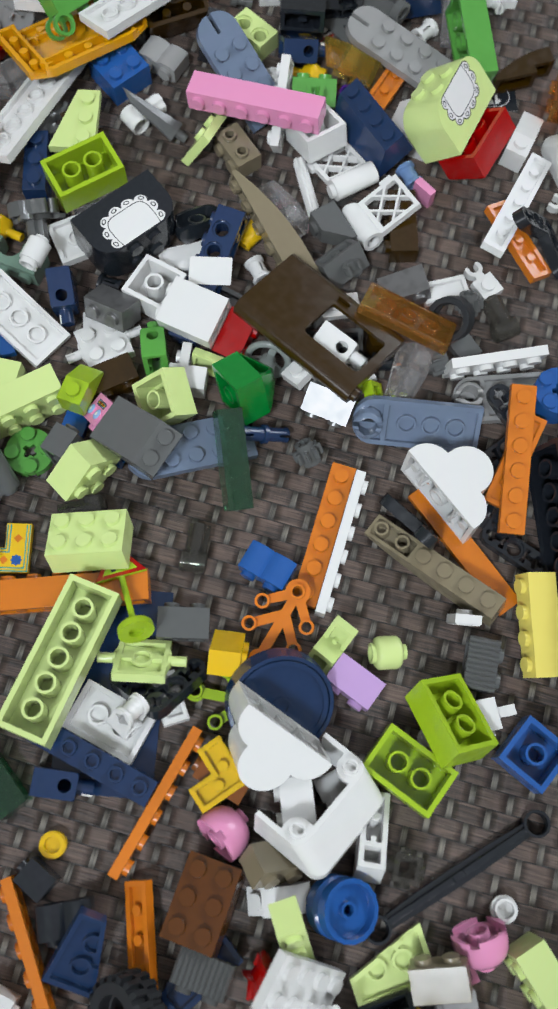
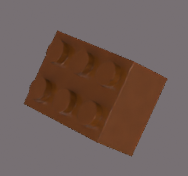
[159,850,246,958]

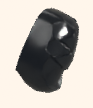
[174,204,217,244]

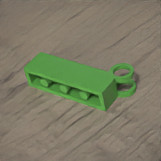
[38,0,99,42]

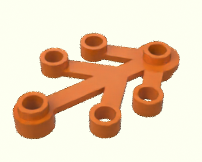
[241,579,315,658]

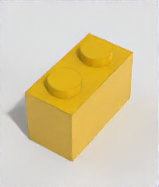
[207,629,250,677]

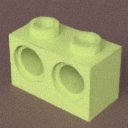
[234,7,278,61]

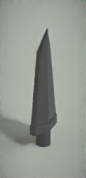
[123,88,188,144]

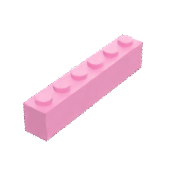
[186,70,326,135]

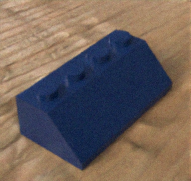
[334,78,413,178]

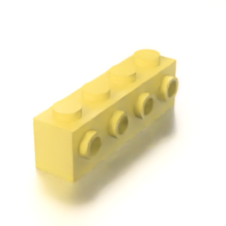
[514,572,558,678]

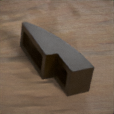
[493,46,555,95]

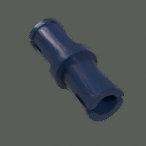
[239,425,290,444]

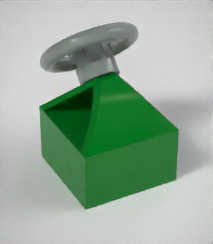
[212,340,292,426]

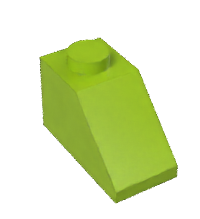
[56,364,104,416]

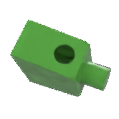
[140,321,169,376]

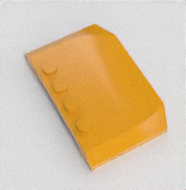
[0,0,148,80]

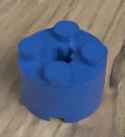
[533,368,558,424]

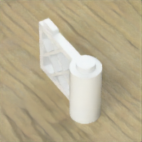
[306,142,379,201]
[342,174,421,251]

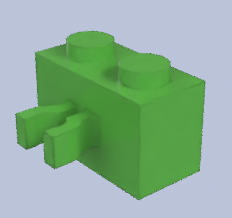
[291,73,337,110]

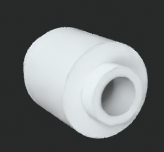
[19,234,51,272]

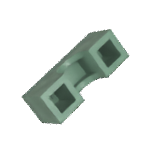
[0,235,50,286]

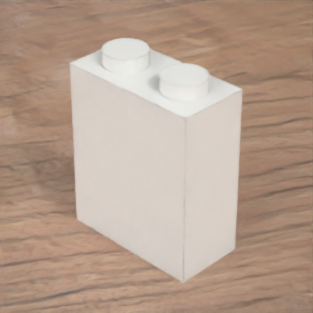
[155,276,232,349]

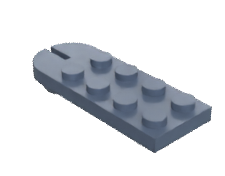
[196,11,276,134]
[352,395,484,452]
[128,413,258,480]

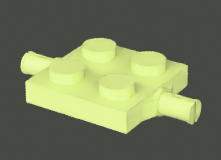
[97,639,188,684]

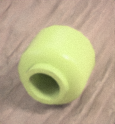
[368,635,408,670]

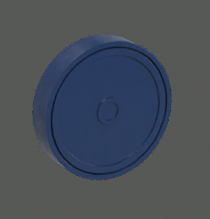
[224,648,334,738]

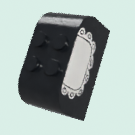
[70,169,175,276]

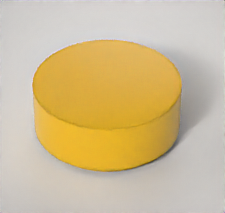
[39,830,68,859]

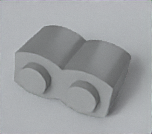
[138,35,189,83]

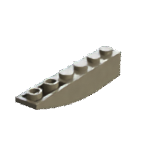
[229,169,322,275]
[364,514,507,627]

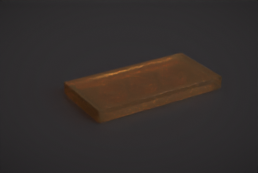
[356,283,457,355]

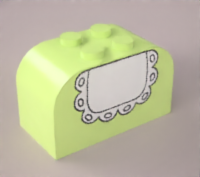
[403,56,496,164]

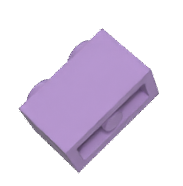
[326,652,386,712]

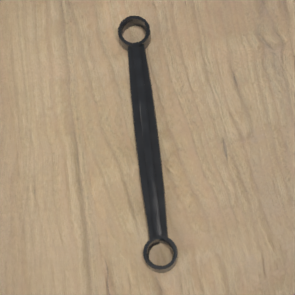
[367,810,551,946]

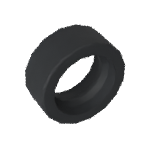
[427,296,475,342]

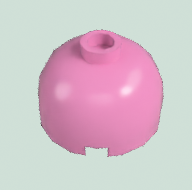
[197,805,250,863]
[450,916,509,973]

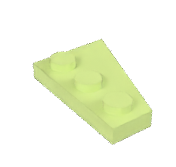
[48,89,102,152]
[181,113,227,167]
[349,921,431,1007]

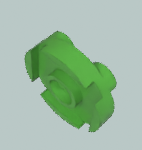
[4,426,53,477]

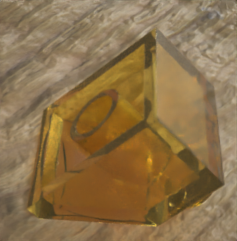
[324,36,381,89]

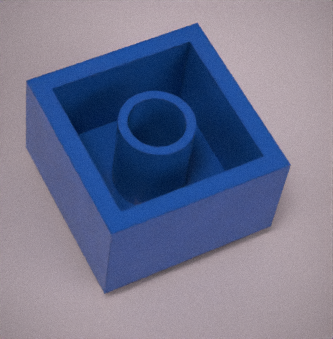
[88,43,152,106]
[492,715,558,794]

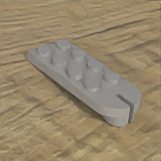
[345,6,452,88]
[451,372,542,424]

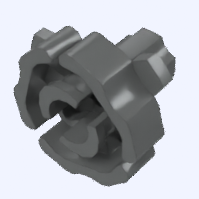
[6,198,66,243]

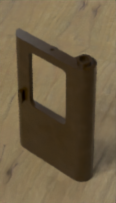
[233,254,406,403]

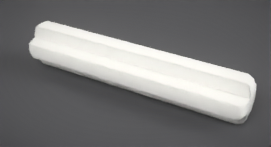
[293,156,319,218]

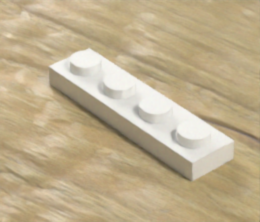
[267,54,294,153]

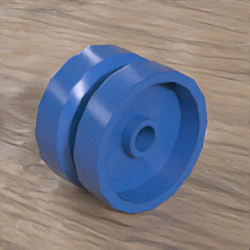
[306,873,379,945]

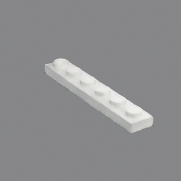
[480,152,552,258]
[314,470,369,618]

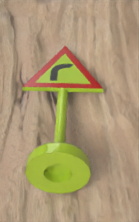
[96,556,155,643]

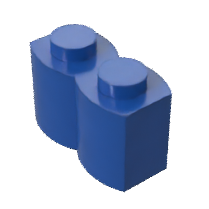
[238,540,297,593]

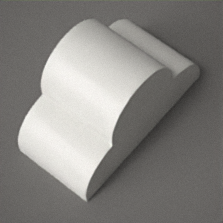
[401,443,494,544]
[228,681,333,791]

